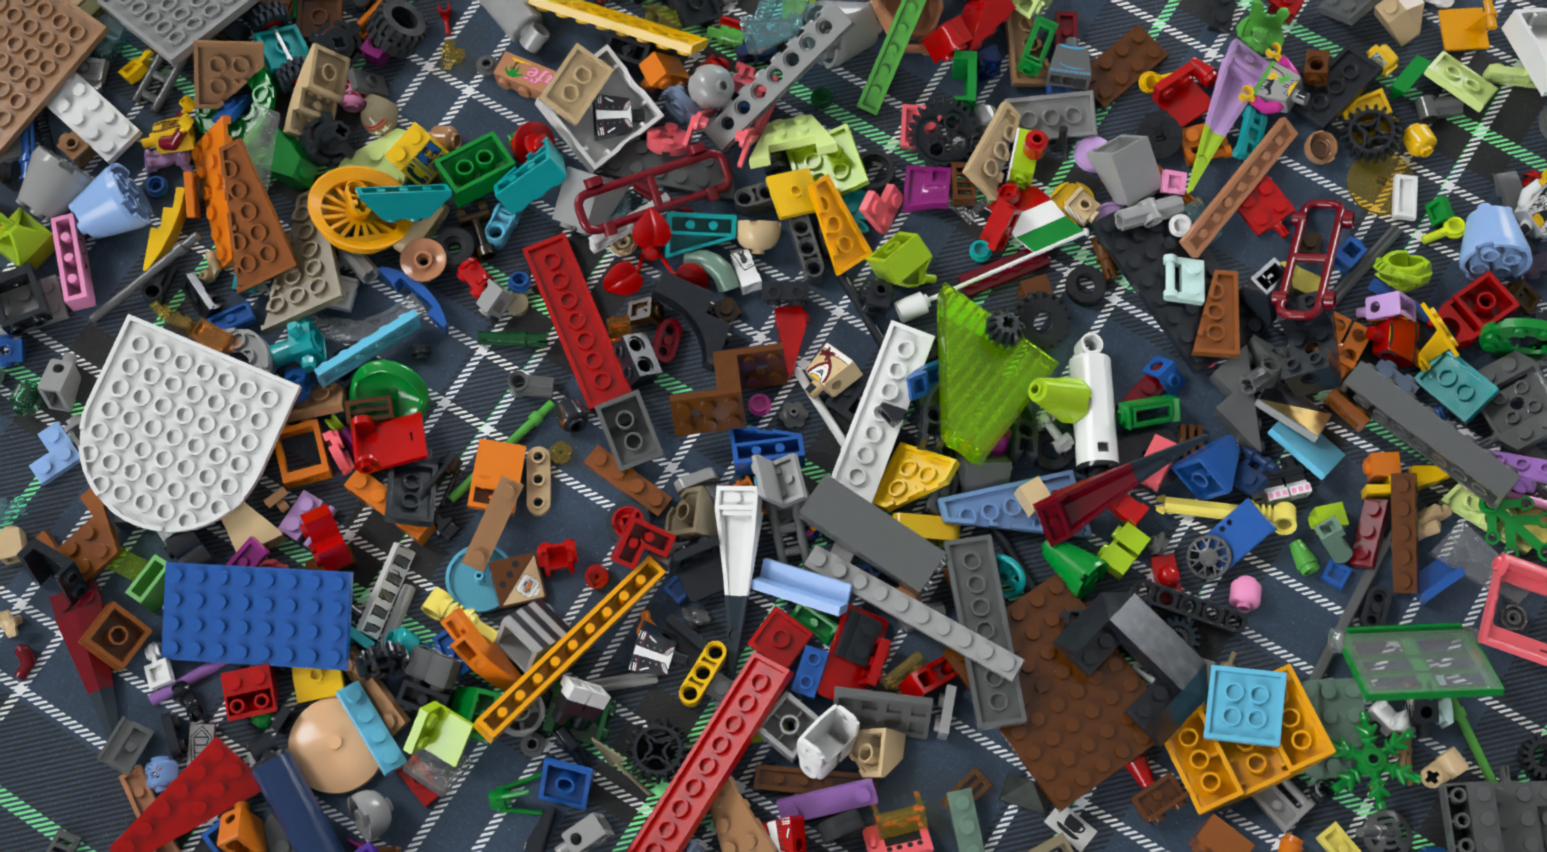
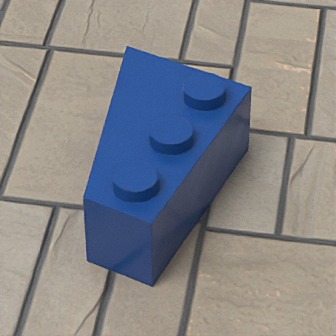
[729,426,805,476]

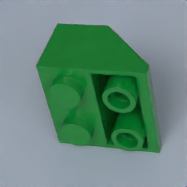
[450,686,502,746]

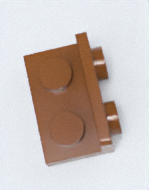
[1323,386,1371,432]

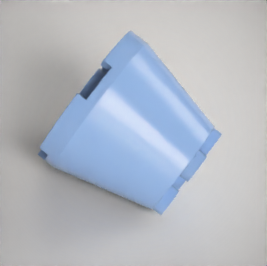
[69,163,153,239]
[1459,203,1532,282]

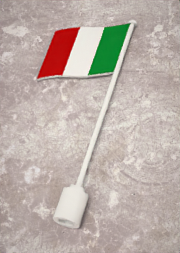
[894,185,1090,323]

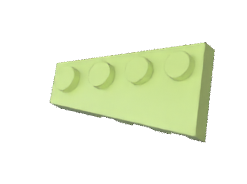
[1438,483,1543,555]

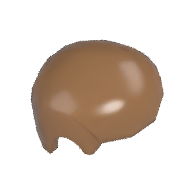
[1304,130,1338,165]

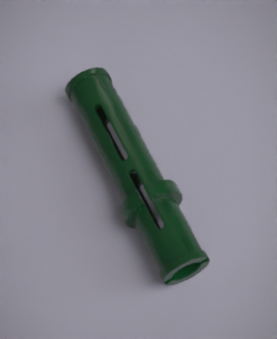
[478,330,549,349]

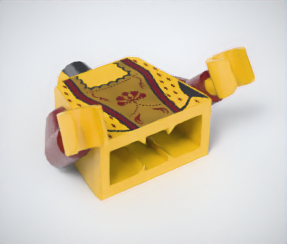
[140,95,196,155]

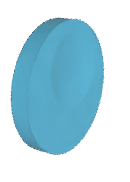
[445,546,508,614]

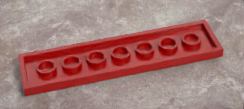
[522,232,632,412]

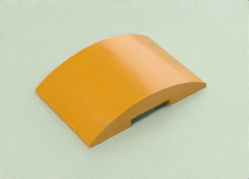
[1164,663,1336,815]

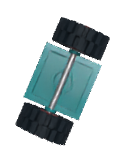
[247,0,310,95]

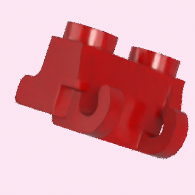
[456,257,499,300]
[537,539,578,577]

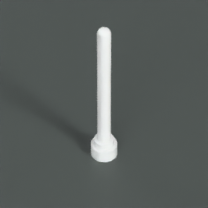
[794,367,846,450]

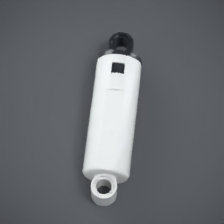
[1069,332,1119,479]

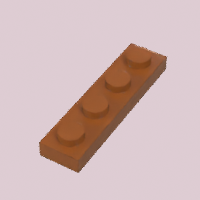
[584,445,673,519]

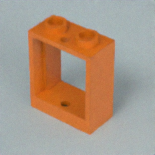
[275,418,334,490]

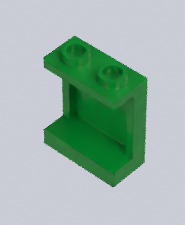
[950,51,977,121]

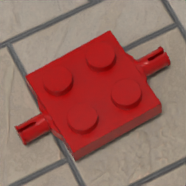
[1236,175,1296,239]

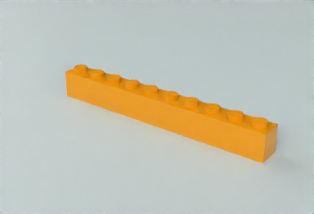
[473,555,666,744]

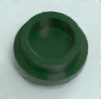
[811,87,833,109]

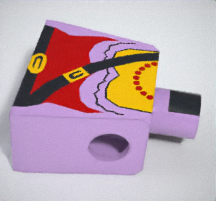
[1356,291,1416,325]

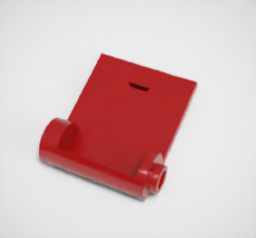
[350,412,428,474]

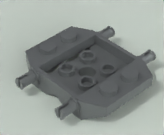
[1478,350,1547,453]

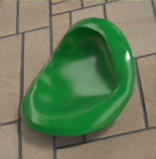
[349,360,429,424]

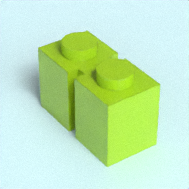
[1097,522,1151,581]

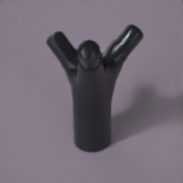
[1050,126,1069,161]

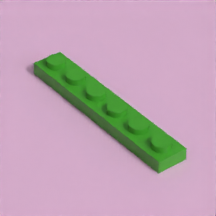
[856,0,927,115]

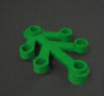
[1478,496,1547,563]

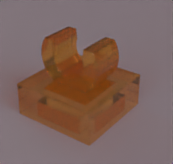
[607,315,632,342]

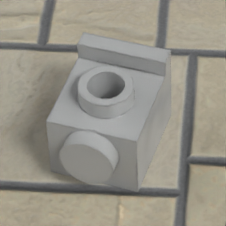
[476,278,516,319]

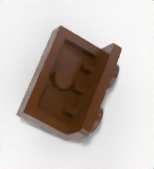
[1129,772,1190,825]

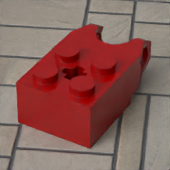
[1426,270,1520,350]

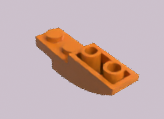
[440,607,522,692]

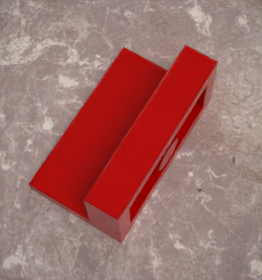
[979,198,1023,251]

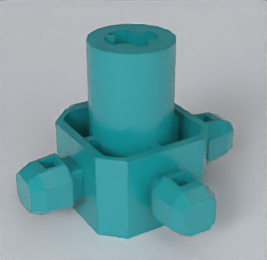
[269,316,327,373]

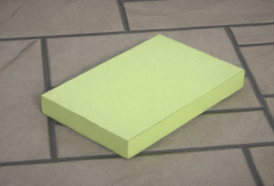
[1423,51,1498,112]

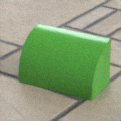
[125,554,166,614]

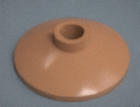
[400,238,447,282]

